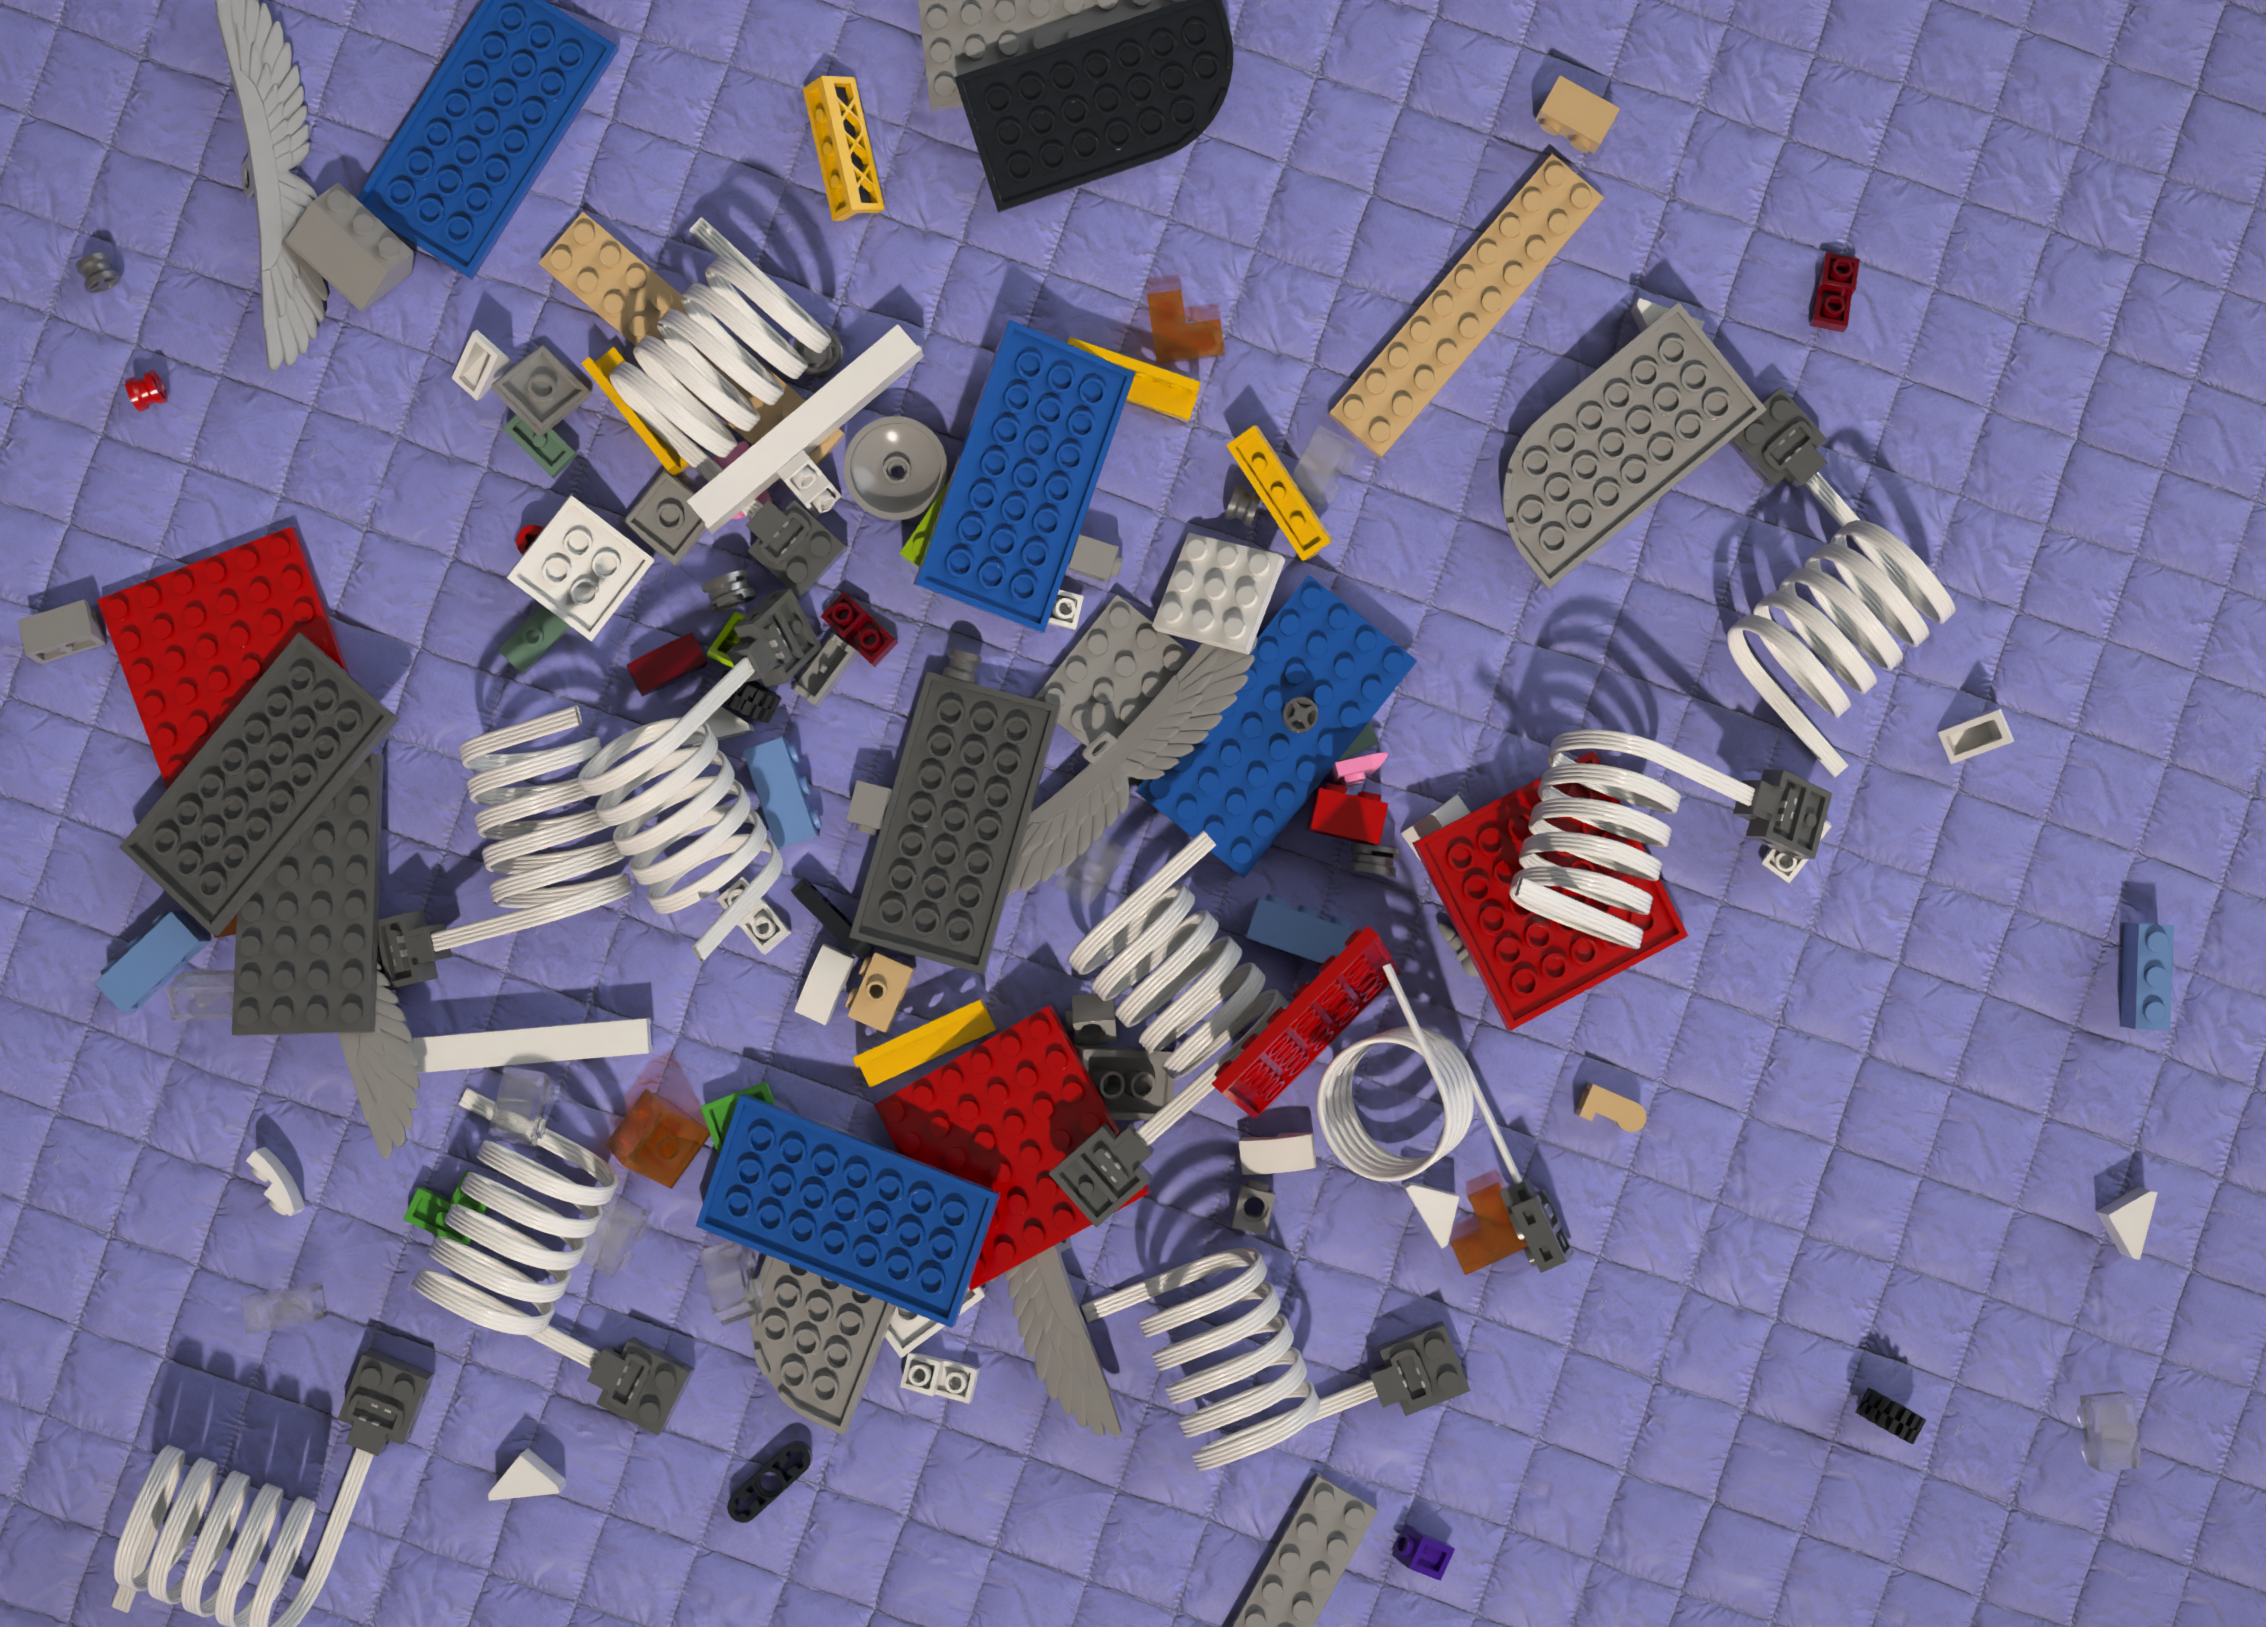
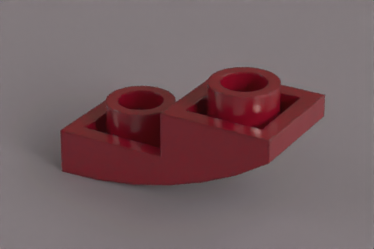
[1810,252,1860,332]
[820,592,898,667]
[627,632,708,697]

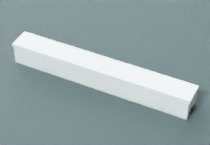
[687,324,924,534]
[406,1017,654,1073]

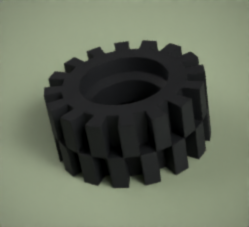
[720,670,781,723]
[1855,1387,1926,1444]

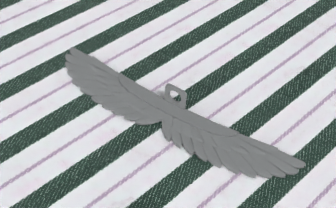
[214,0,328,371]
[1007,637,1258,896]
[338,962,421,1159]
[1005,1237,1122,1437]

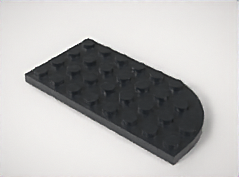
[954,0,1234,213]

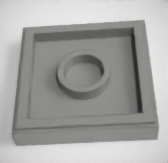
[491,344,591,437]
[622,469,707,567]

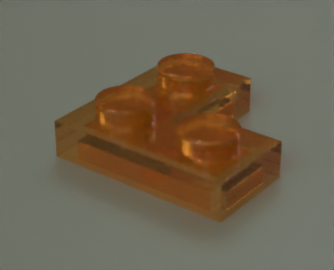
[1147,290,1225,365]
[1450,1182,1528,1275]

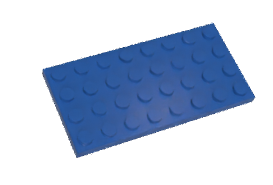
[356,0,619,280]
[913,320,1136,633]
[1135,574,1417,878]
[695,1094,1001,1328]

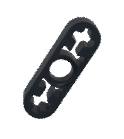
[791,877,874,960]
[727,1440,813,1523]

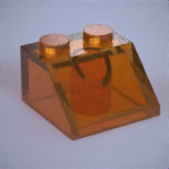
[605,1089,711,1189]

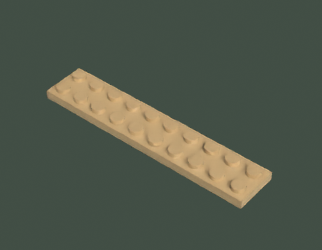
[1329,154,1604,459]
[538,212,845,467]

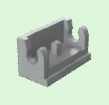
[18,599,107,664]
[790,632,860,708]

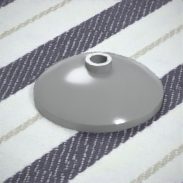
[843,416,948,521]

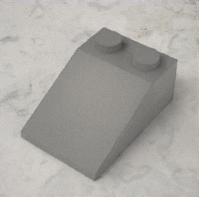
[1073,1044,1175,1120]

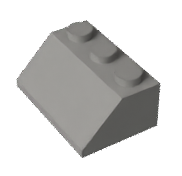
[286,182,414,313]

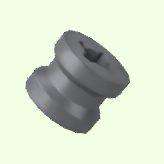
[75,252,120,293]
[1224,485,1261,527]
[942,648,982,684]
[1282,697,1318,734]

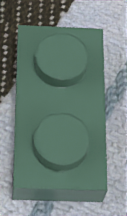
[502,414,578,478]

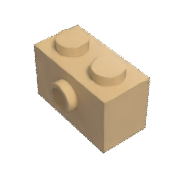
[1535,75,1621,154]
[845,952,916,1033]

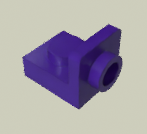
[1392,1524,1455,1581]

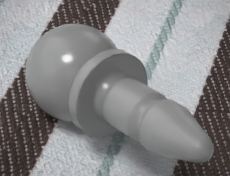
[1437,922,1479,977]

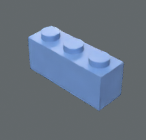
[743,737,822,850]
[1245,894,1355,963]
[94,911,211,1014]
[2120,923,2174,1030]

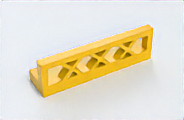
[802,76,885,221]
[1067,337,1201,422]
[581,347,690,477]
[1226,425,1333,561]
[853,998,996,1088]

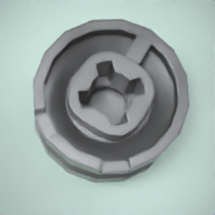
[793,325,844,378]
[701,570,757,614]
[1347,843,1399,877]

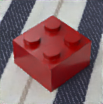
[1306,783,1389,845]

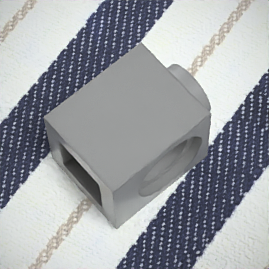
[1069,534,1123,584]
[846,780,892,835]
[1066,994,1117,1045]
[1231,1179,1276,1236]

